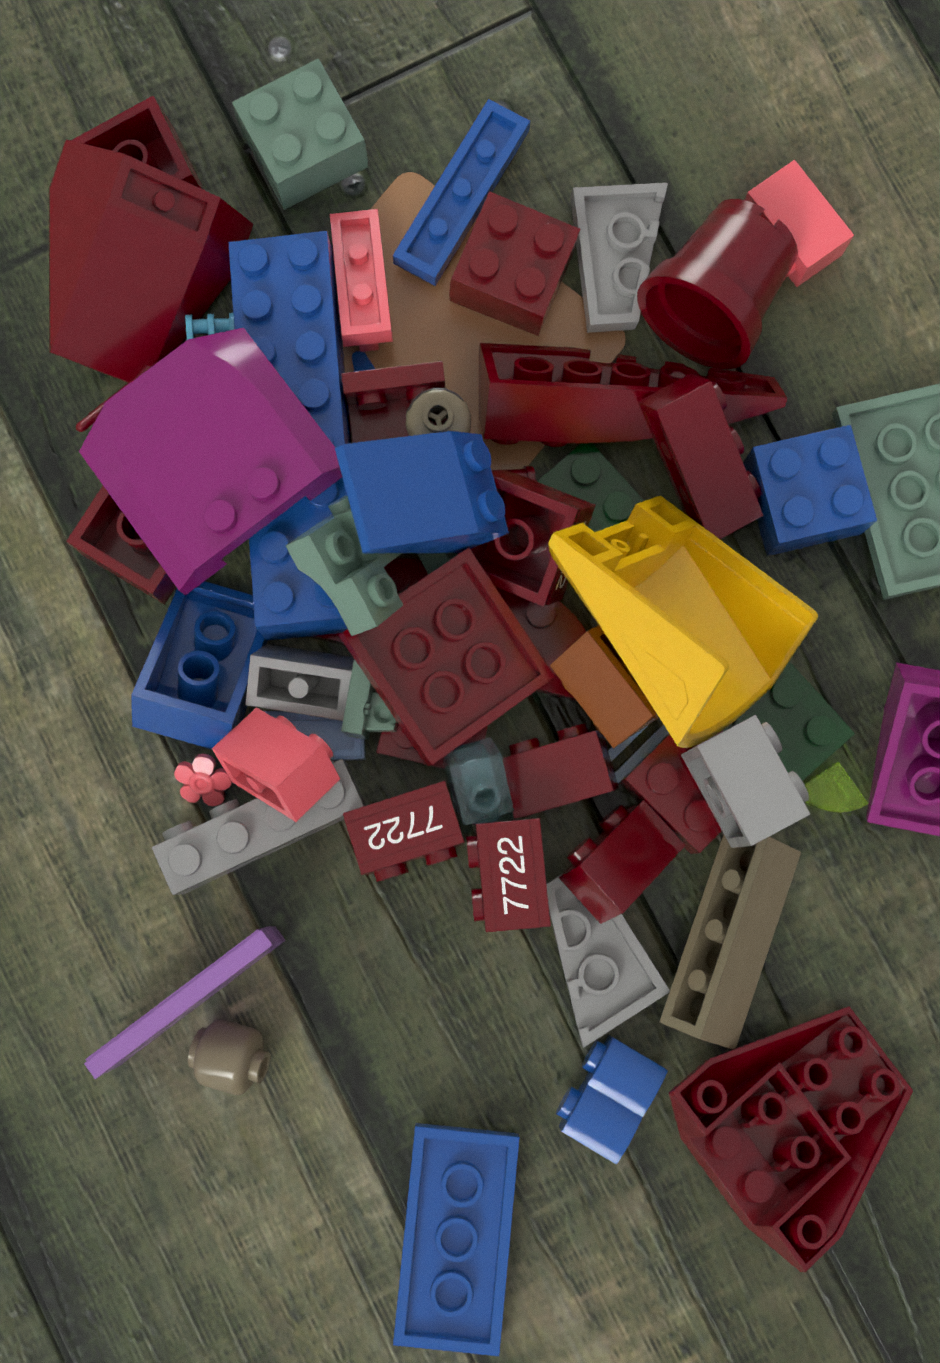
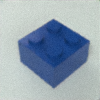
[743,425,877,556]

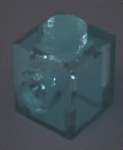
[443,737,514,825]

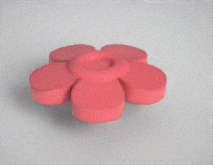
[174,754,232,807]

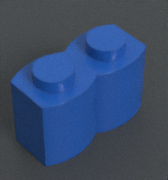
[556,1035,668,1165]

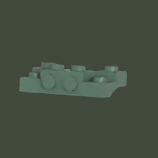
[285,495,458,636]

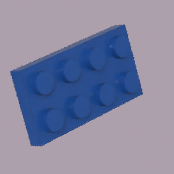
[393,1123,520,1356]

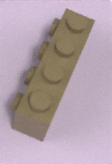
[659,834,801,1049]

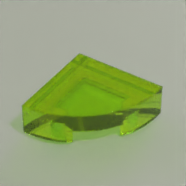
[804,762,869,813]

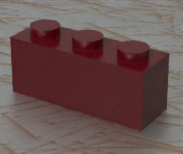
[638,373,764,539]

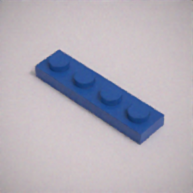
[393,99,530,286]

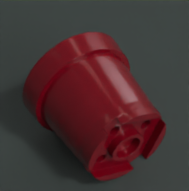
[637,199,798,369]

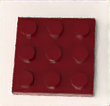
[338,548,555,766]

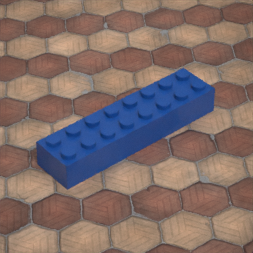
[228,231,351,641]

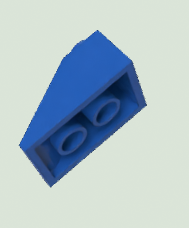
[335,431,509,554]
[131,581,268,749]

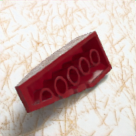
[479,343,787,447]

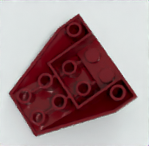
[48,139,254,383]
[668,1006,913,1272]

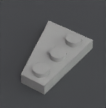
[570,183,668,333]
[546,873,670,1048]

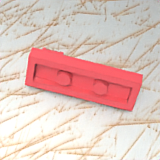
[330,209,393,352]

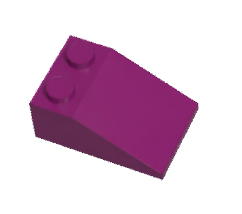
[866,662,940,836]

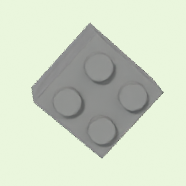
[681,715,810,848]

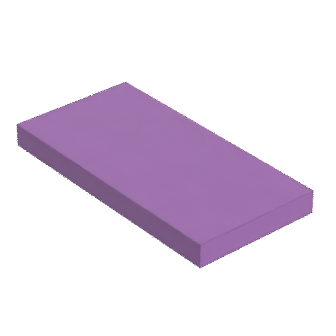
[84,926,286,1079]

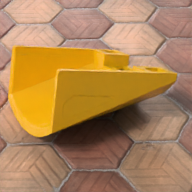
[548,495,818,748]

